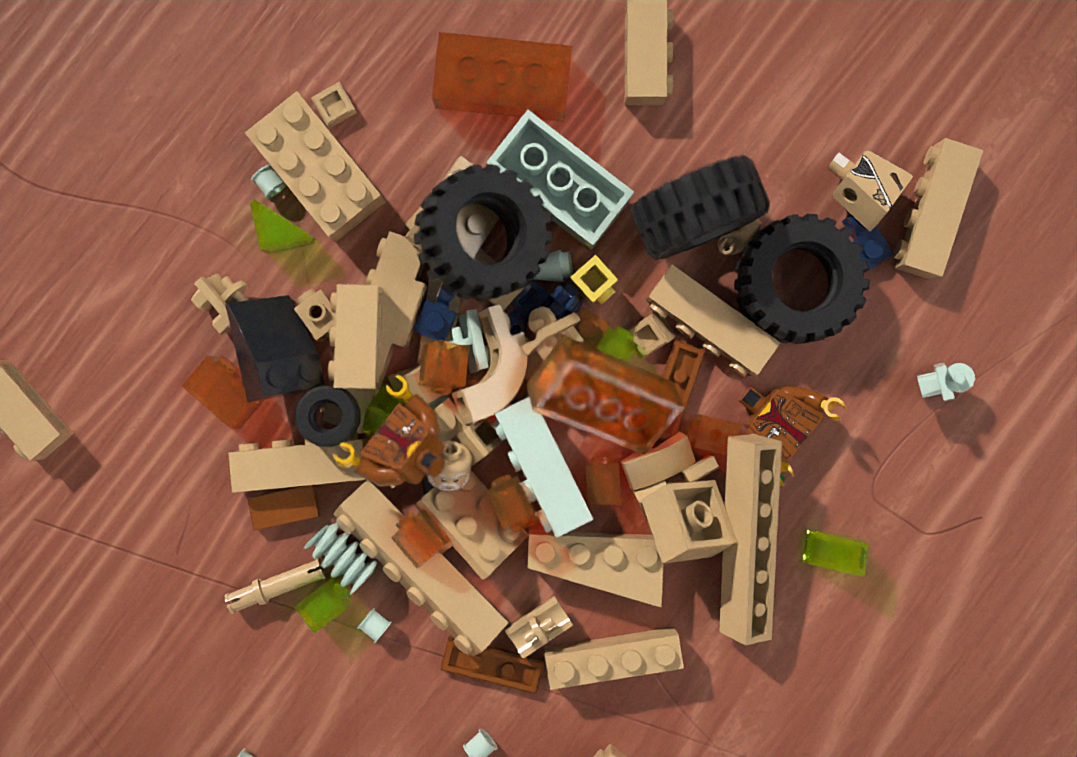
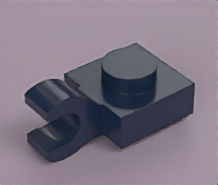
[842,215,894,272]
[507,280,554,336]
[548,283,583,320]
[413,289,458,344]

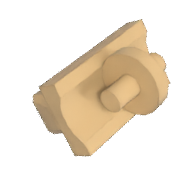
[191,273,248,335]
[521,307,584,364]
[505,596,573,659]

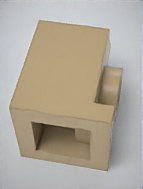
[294,289,336,342]

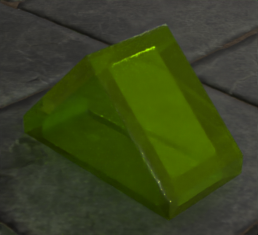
[250,199,316,254]
[802,530,870,577]

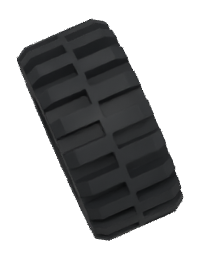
[631,155,770,260]
[414,164,552,301]
[734,213,870,344]

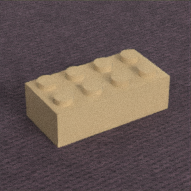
[245,91,386,242]

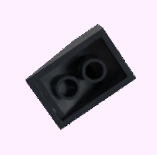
[225,295,325,403]

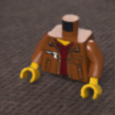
[333,375,445,486]
[739,386,847,486]

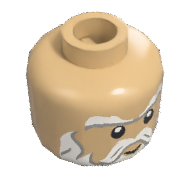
[426,440,472,491]

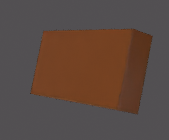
[247,485,320,531]

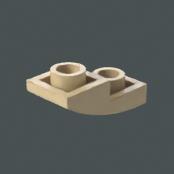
[621,432,696,490]

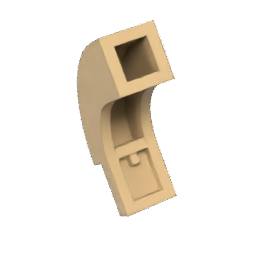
[452,304,527,425]

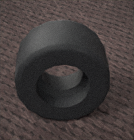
[295,386,361,447]

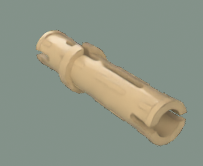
[224,558,327,614]

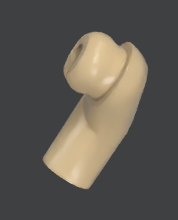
[718,219,762,256]

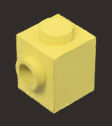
[569,255,618,306]

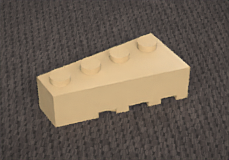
[528,530,663,608]

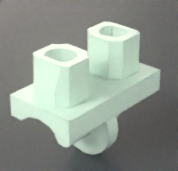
[444,309,490,374]
[917,363,975,401]

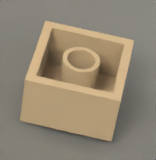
[642,480,738,564]

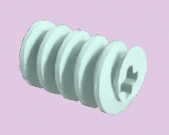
[303,523,378,595]

